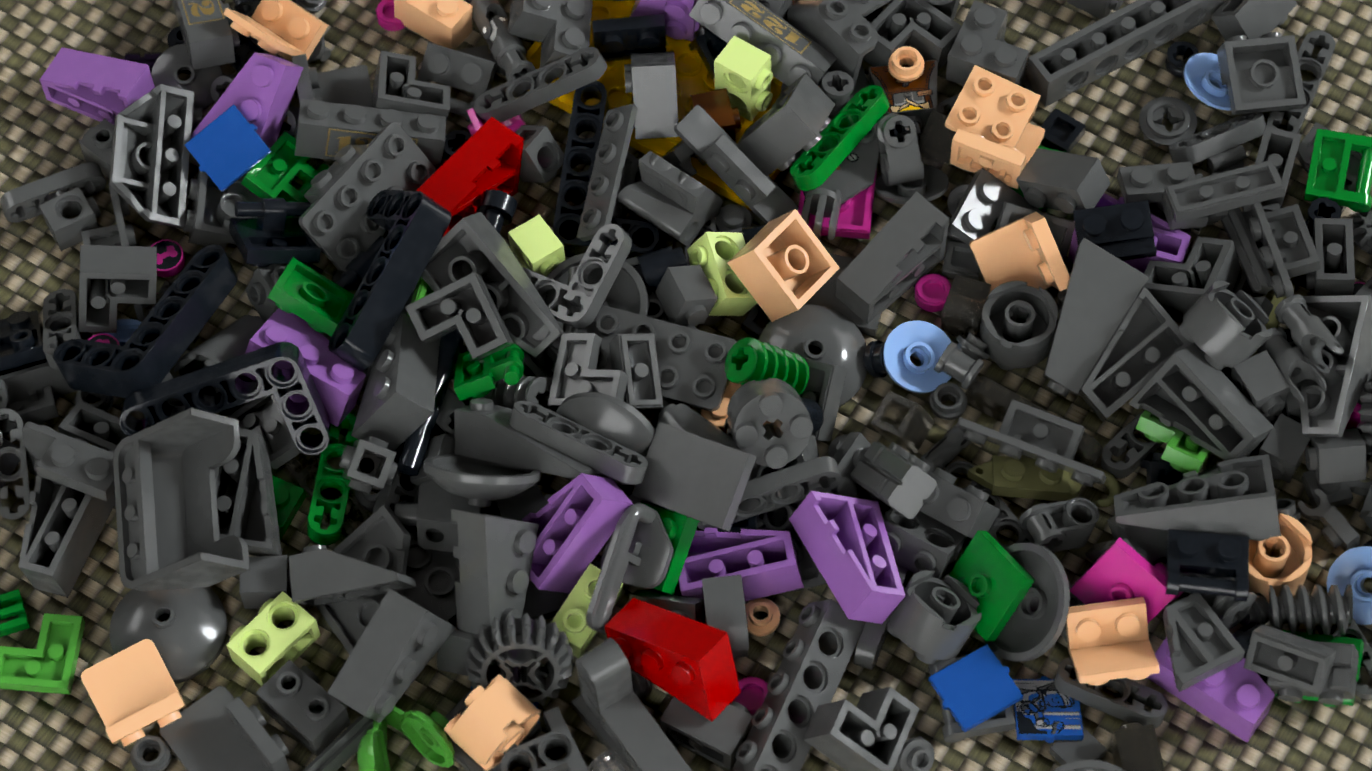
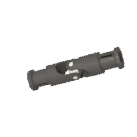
[465,0,536,82]

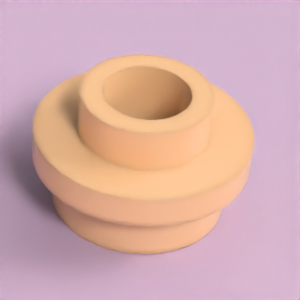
[888,46,924,82]
[745,598,780,637]

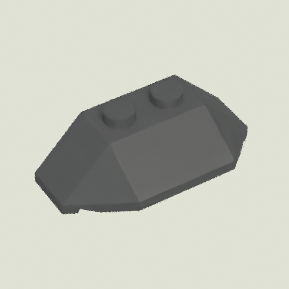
[109,84,194,229]

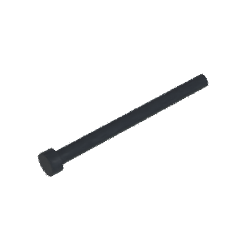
[397,190,518,476]

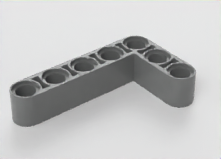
[576,638,692,771]

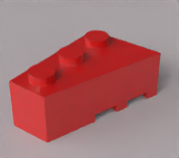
[416,117,524,238]
[604,597,741,722]

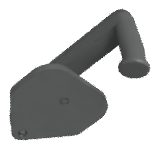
[586,503,673,636]

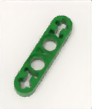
[790,85,890,191]
[307,414,358,545]

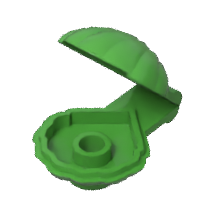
[357,706,455,771]

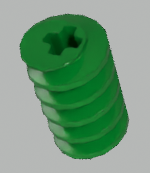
[725,337,810,395]

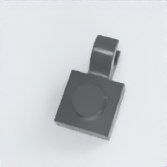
[1298,488,1360,551]

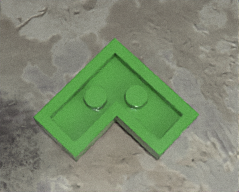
[1135,410,1212,473]
[0,613,85,695]

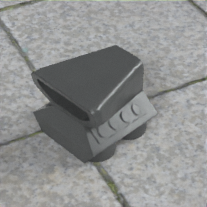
[616,151,723,246]

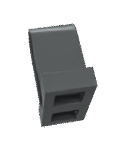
[500,706,589,771]

